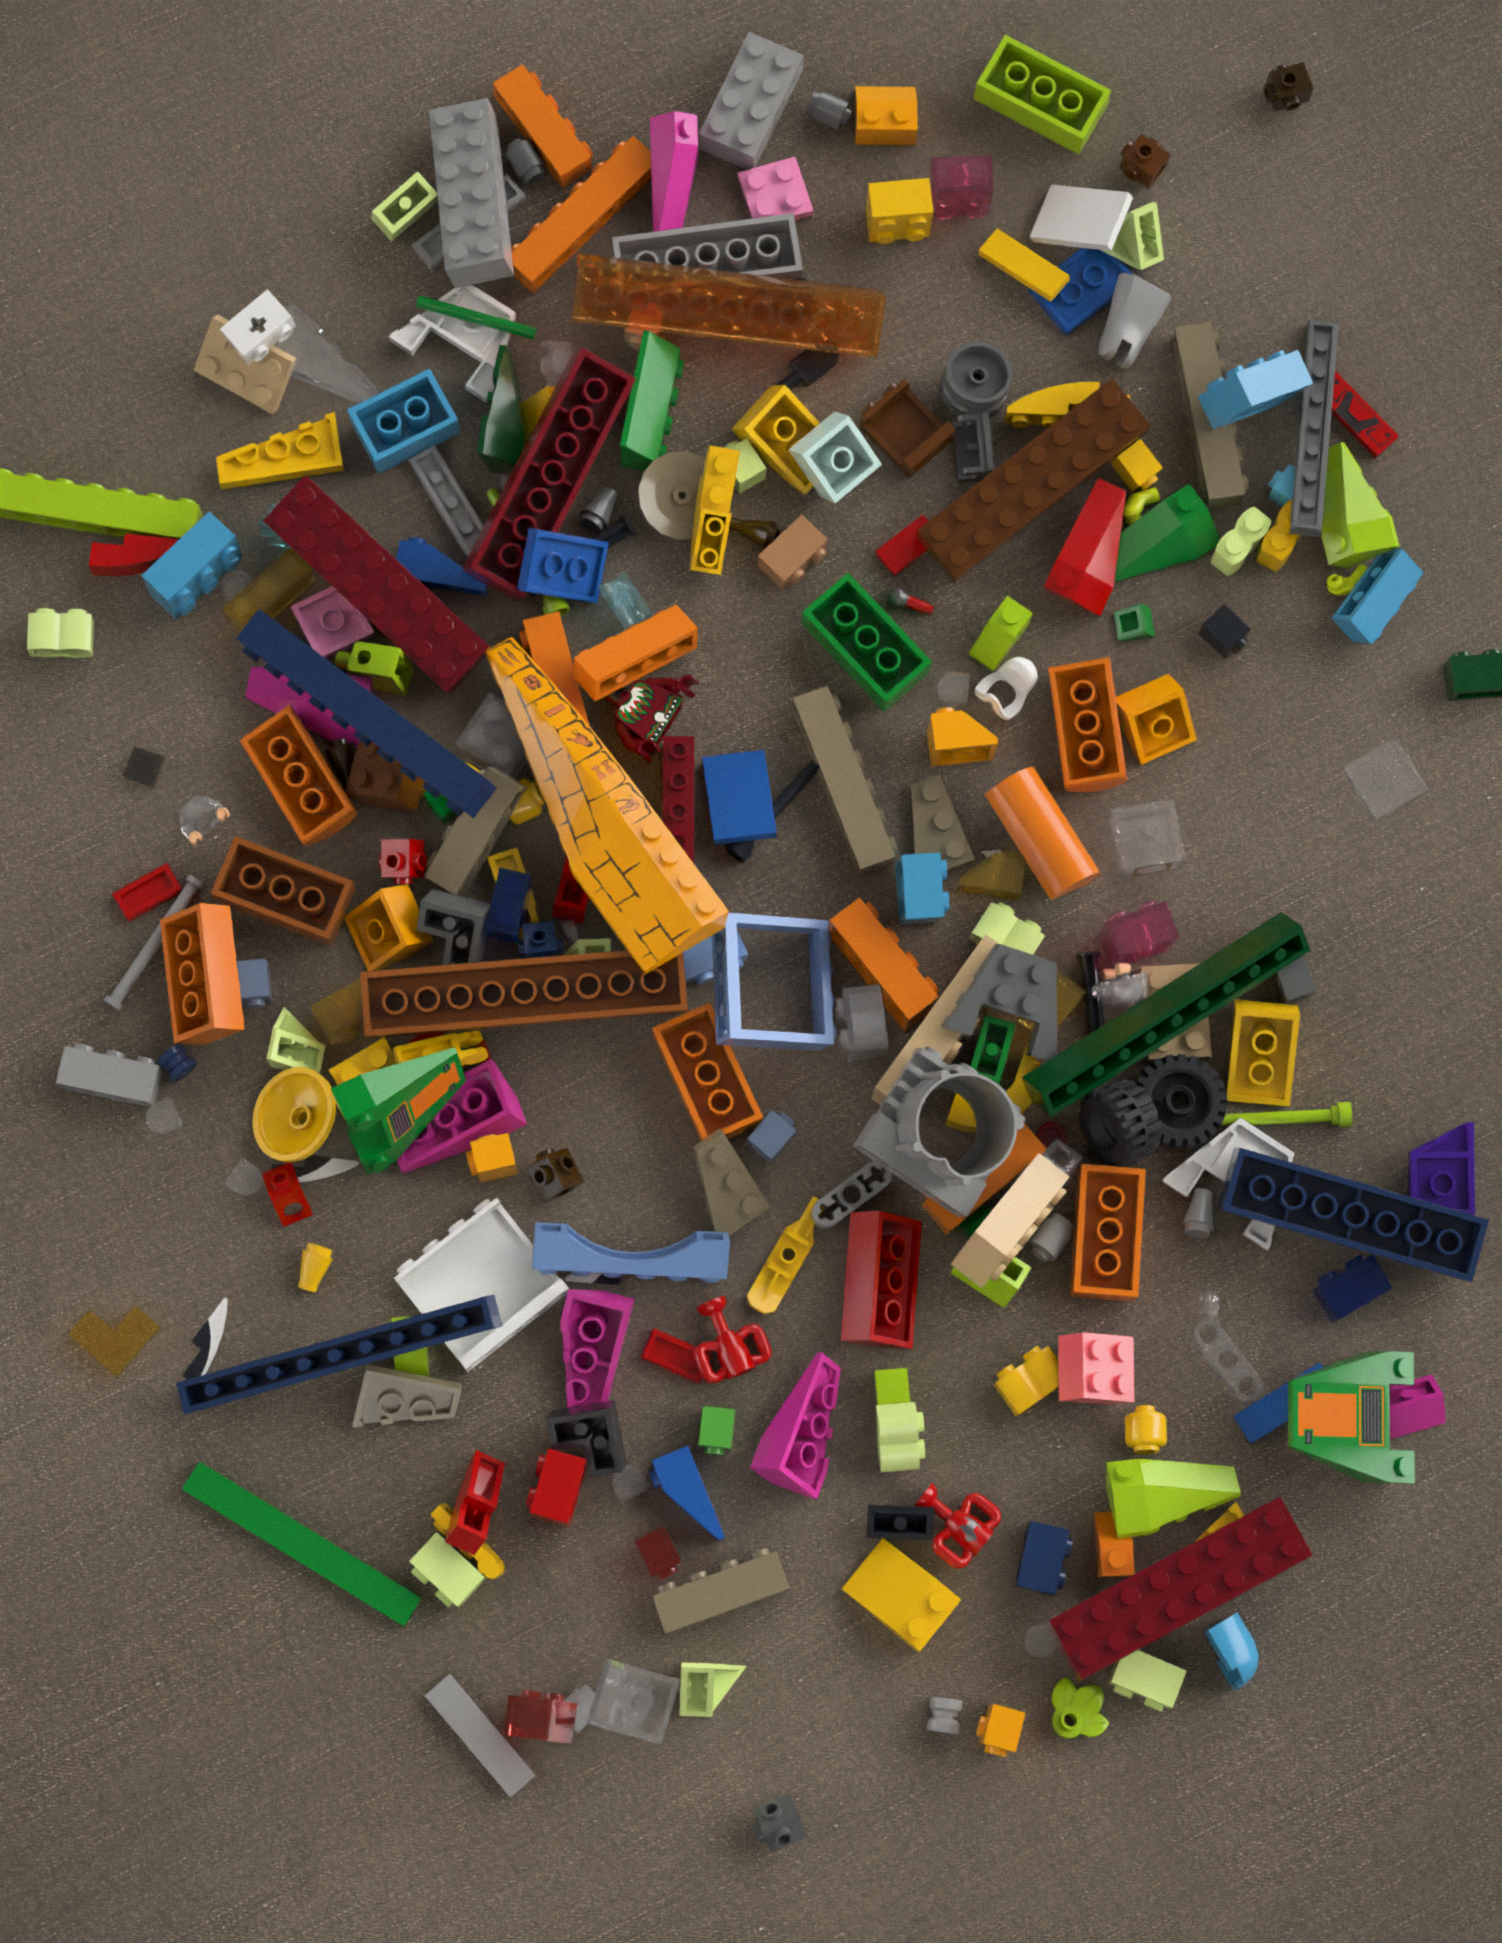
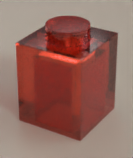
[635,1526,682,1580]

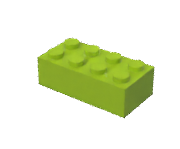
[974,35,1112,154]

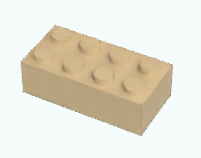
[951,1153,1069,1288]

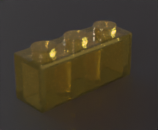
[221,547,316,634]

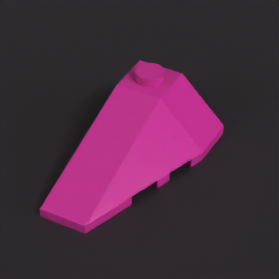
[650,111,699,232]
[245,667,374,747]
[397,1059,527,1173]
[560,1289,635,1408]
[750,1352,841,1499]

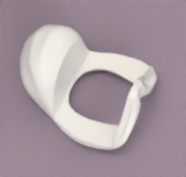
[974,657,1038,720]

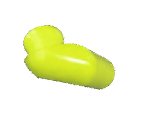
[1123,487,1160,525]
[1327,564,1367,596]

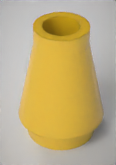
[297,1242,333,1292]

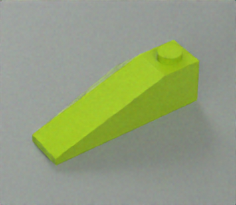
[1321,442,1400,569]
[1106,1458,1241,1539]

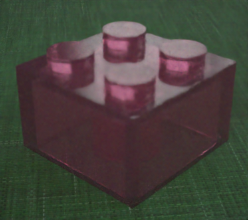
[927,155,994,220]
[1099,900,1179,969]

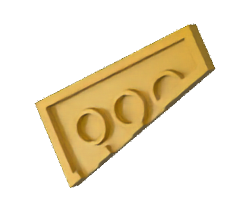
[216,411,344,490]

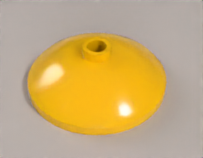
[252,1067,336,1162]

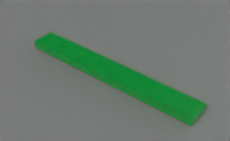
[182,1461,422,1627]

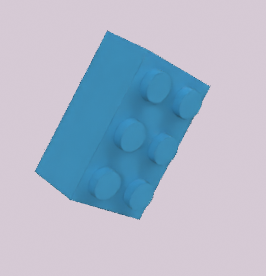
[1198,350,1313,430]
[347,368,460,474]
[141,511,243,619]
[895,853,950,925]

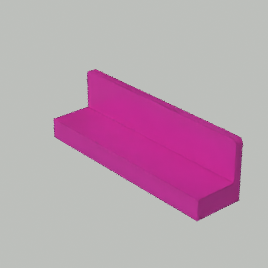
[1389,1374,1446,1439]

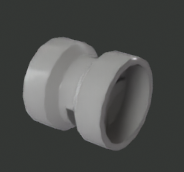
[926,1697,963,1734]

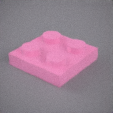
[737,156,814,220]
[290,586,375,659]

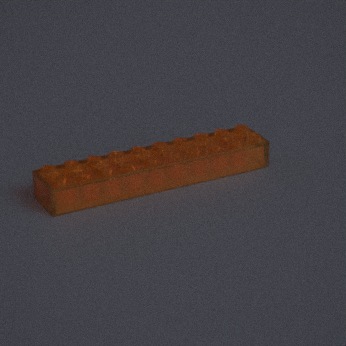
[570,253,887,358]

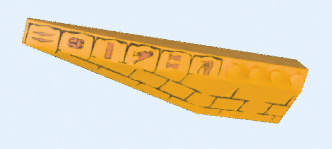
[485,637,729,974]

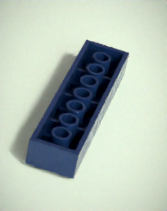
[1217,1147,1489,1282]

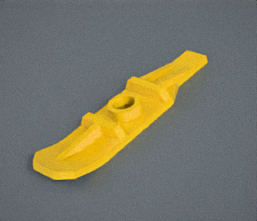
[746,1196,825,1314]

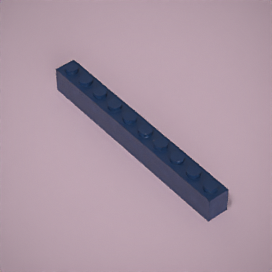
[236,609,497,819]
[176,1295,503,1414]

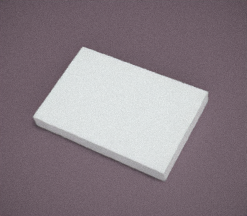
[1030,185,1133,251]

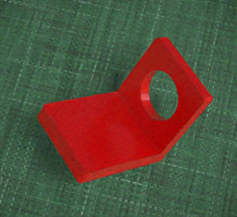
[262,1162,313,1227]

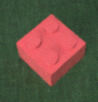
[1058,1332,1134,1405]

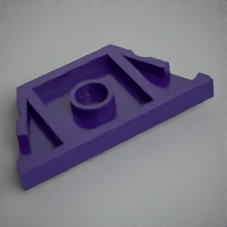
[1408,1122,1475,1215]

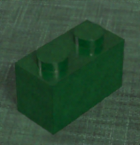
[1443,649,1502,701]

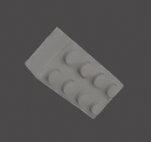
[698,32,804,170]

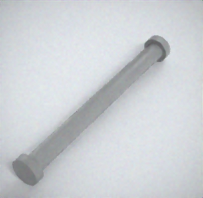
[103,875,205,1011]

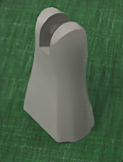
[1098,273,1172,370]

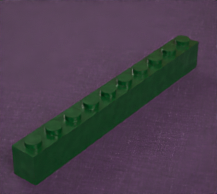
[1022,912,1310,1117]

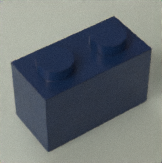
[1014,1521,1073,1596]

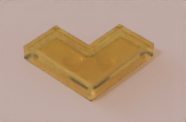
[68,1306,161,1377]

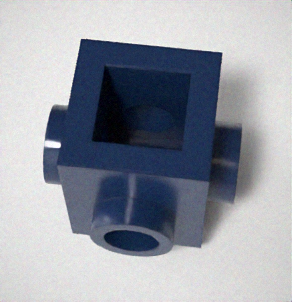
[518,920,564,959]

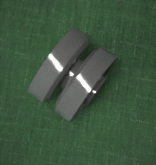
[940,341,1013,418]

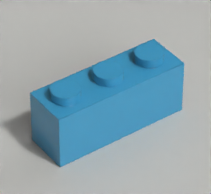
[1331,548,1423,645]

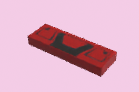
[1331,371,1399,459]

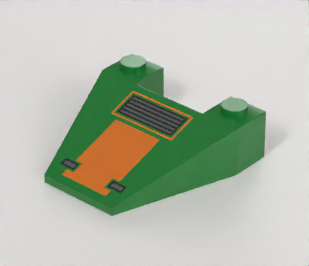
[331,1047,466,1175]
[1288,1351,1415,1484]

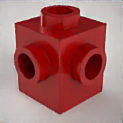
[379,839,427,885]

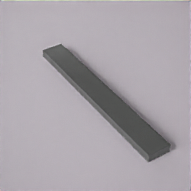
[1289,320,1339,537]

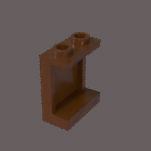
[859,378,956,479]

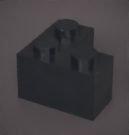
[546,1400,627,1477]

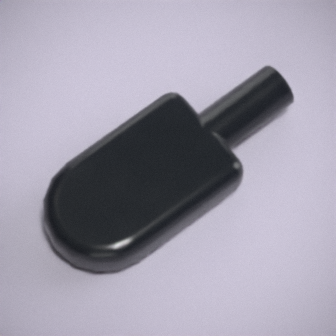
[776,339,840,389]

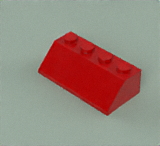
[841,1211,922,1349]

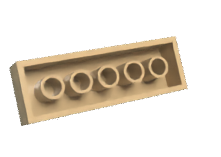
[872,934,999,1105]

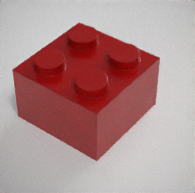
[526,1448,588,1528]

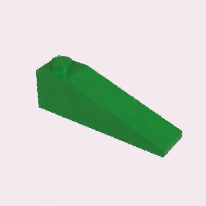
[1114,484,1220,583]

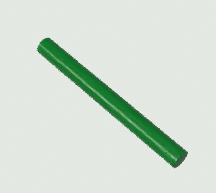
[416,295,537,340]

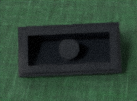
[866,1504,934,1540]

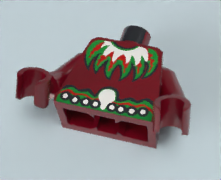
[604,675,700,763]

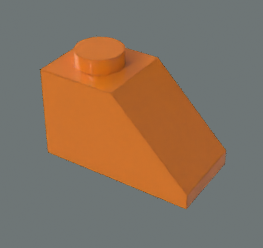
[1094,1512,1135,1578]

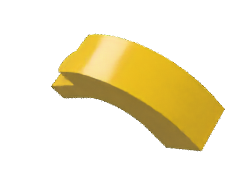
[945,1048,1041,1133]

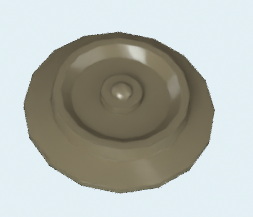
[638,451,705,540]

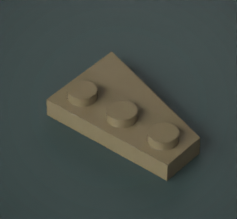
[910,774,975,872]
[693,1129,770,1236]
[352,1364,462,1428]

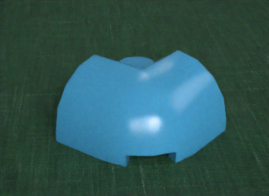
[1203,1612,1259,1690]

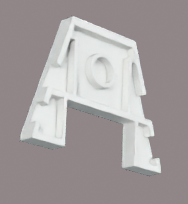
[389,285,516,403]
[1162,1118,1294,1250]

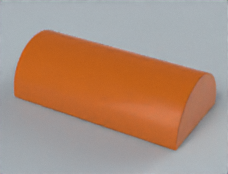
[1048,657,1127,792]
[239,705,357,845]
[984,767,1101,900]

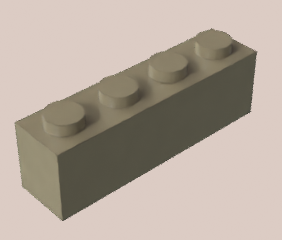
[424,767,527,896]
[652,1548,790,1635]

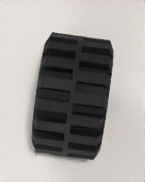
[1079,1079,1162,1167]

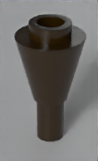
[729,517,780,550]
[324,738,355,797]

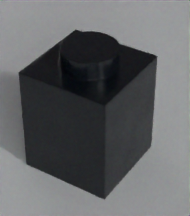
[1198,604,1251,659]

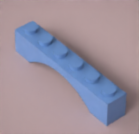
[532,1222,730,1283]

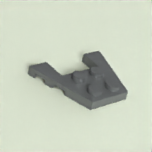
[941,944,1057,1061]

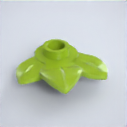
[1051,1677,1109,1739]

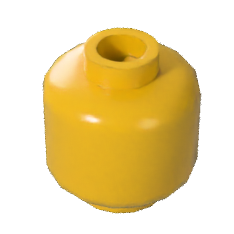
[509,778,546,825]
[1124,1405,1167,1455]

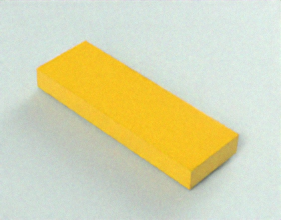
[978,228,1070,302]

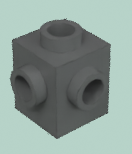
[752,1793,808,1853]

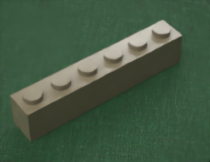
[1171,322,1249,509]
[791,686,898,877]

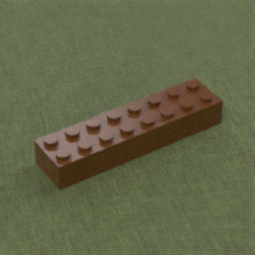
[916,378,1151,584]

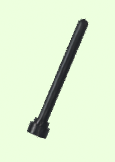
[725,759,819,864]

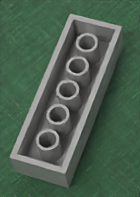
[429,98,514,288]
[612,213,803,309]

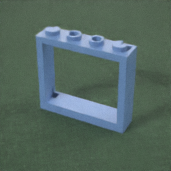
[712,913,836,1051]

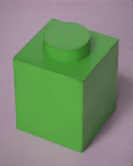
[698,1406,735,1456]

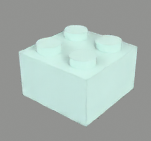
[788,412,882,503]

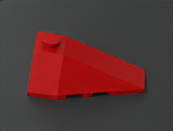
[1044,478,1126,616]

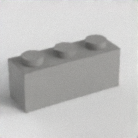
[56,1043,163,1108]

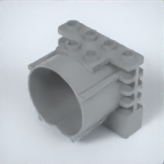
[853,1046,1026,1217]

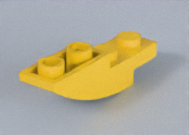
[1004,382,1130,429]
[690,445,740,575]

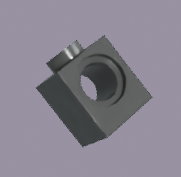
[1271,955,1317,1004]

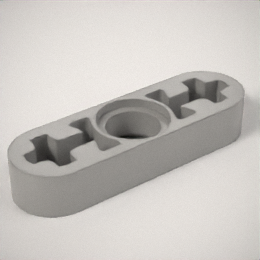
[811,1161,892,1229]

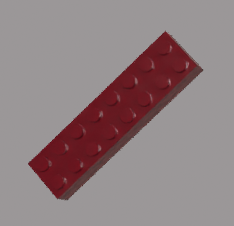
[462,347,636,600]
[263,475,492,695]
[1047,1497,1313,1683]

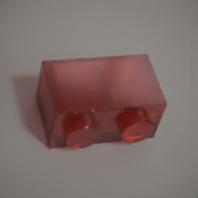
[503,1690,577,1744]

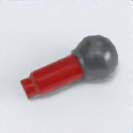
[887,587,934,615]

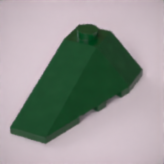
[477,345,530,474]

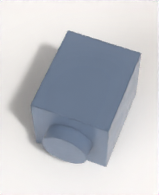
[237,958,272,1009]
[746,1110,797,1164]

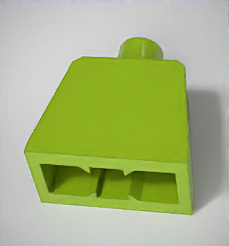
[335,641,414,697]

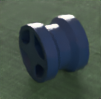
[156,1044,197,1083]

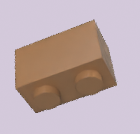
[757,514,828,591]

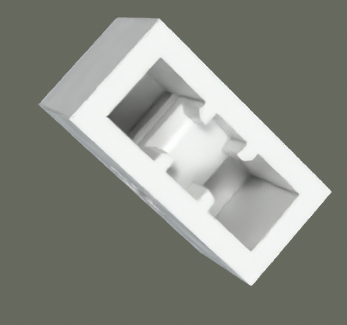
[220,289,296,365]

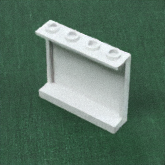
[394,1198,569,1373]

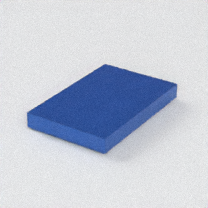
[1028,248,1132,336]
[517,528,609,604]
[702,750,777,845]

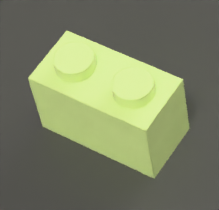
[371,171,438,242]
[409,1532,486,1608]
[1107,1650,1187,1712]

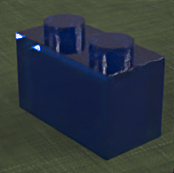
[485,868,532,944]
[1312,1254,1393,1324]

